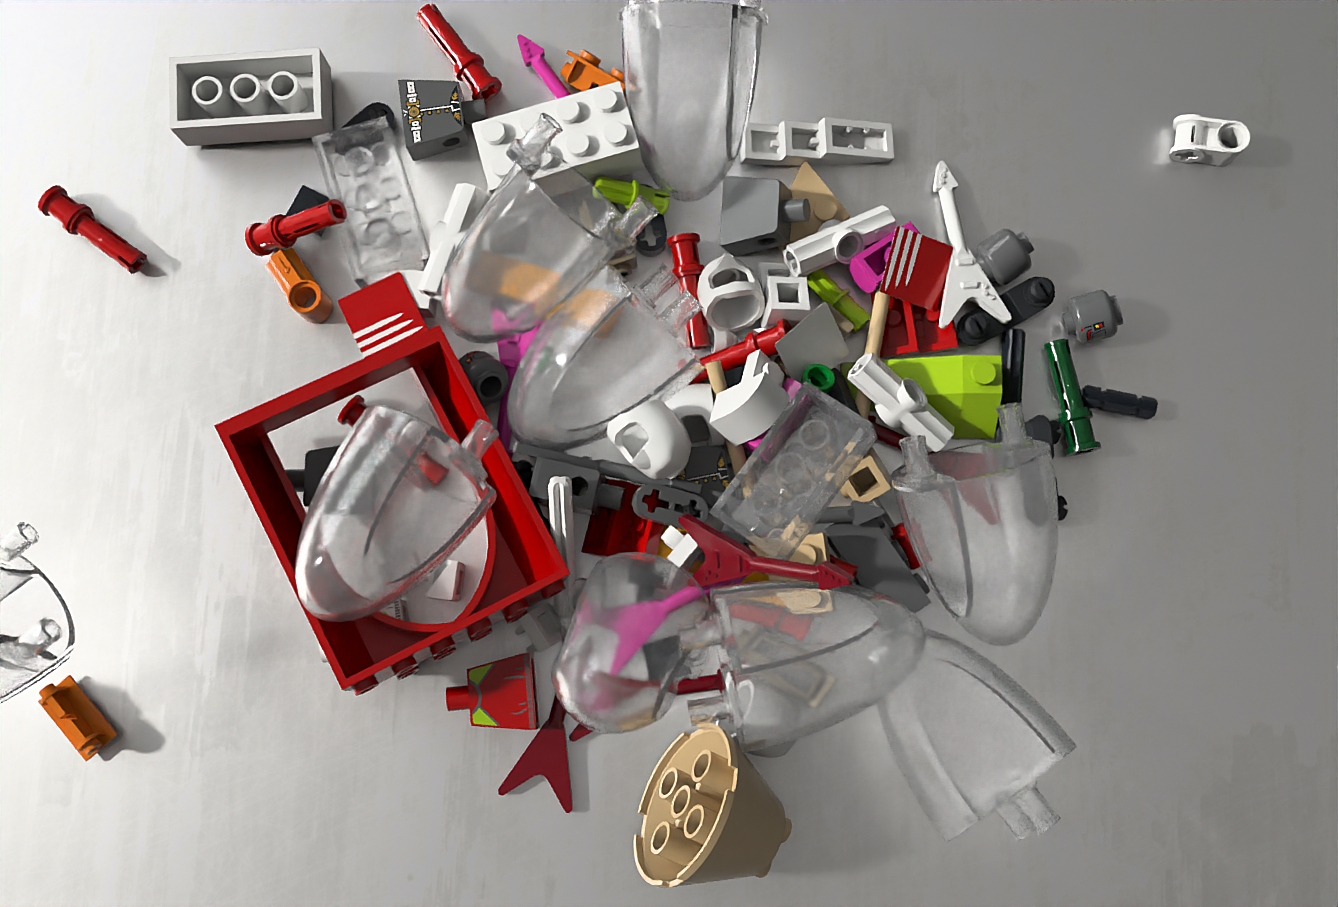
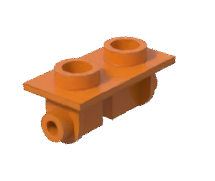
[560,49,639,106]
[38,675,119,761]

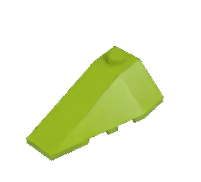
[840,355,1002,440]

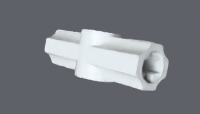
[418,183,490,302]
[783,205,897,277]
[847,352,955,452]

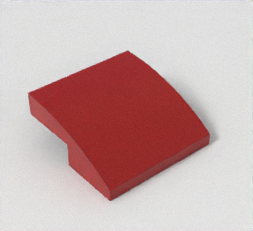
[870,276,959,359]
[581,479,666,568]

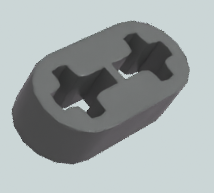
[632,483,708,530]

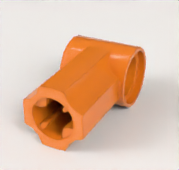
[265,247,333,323]

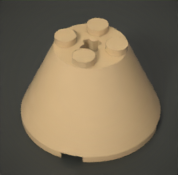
[634,722,792,888]

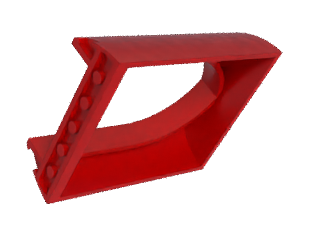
[214,325,570,696]

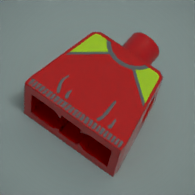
[446,652,540,730]

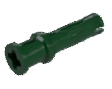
[1044,339,1101,456]

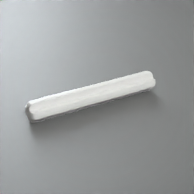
[548,476,577,617]

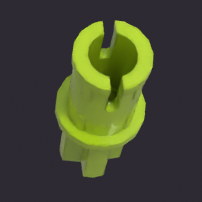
[593,176,670,215]
[807,269,871,334]

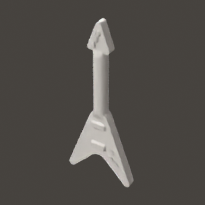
[933,161,1011,329]

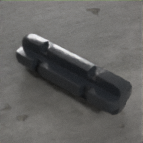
[1081,385,1158,419]

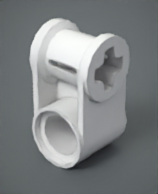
[1169,114,1251,167]

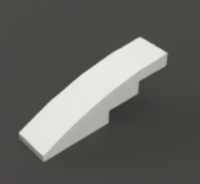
[739,117,894,166]

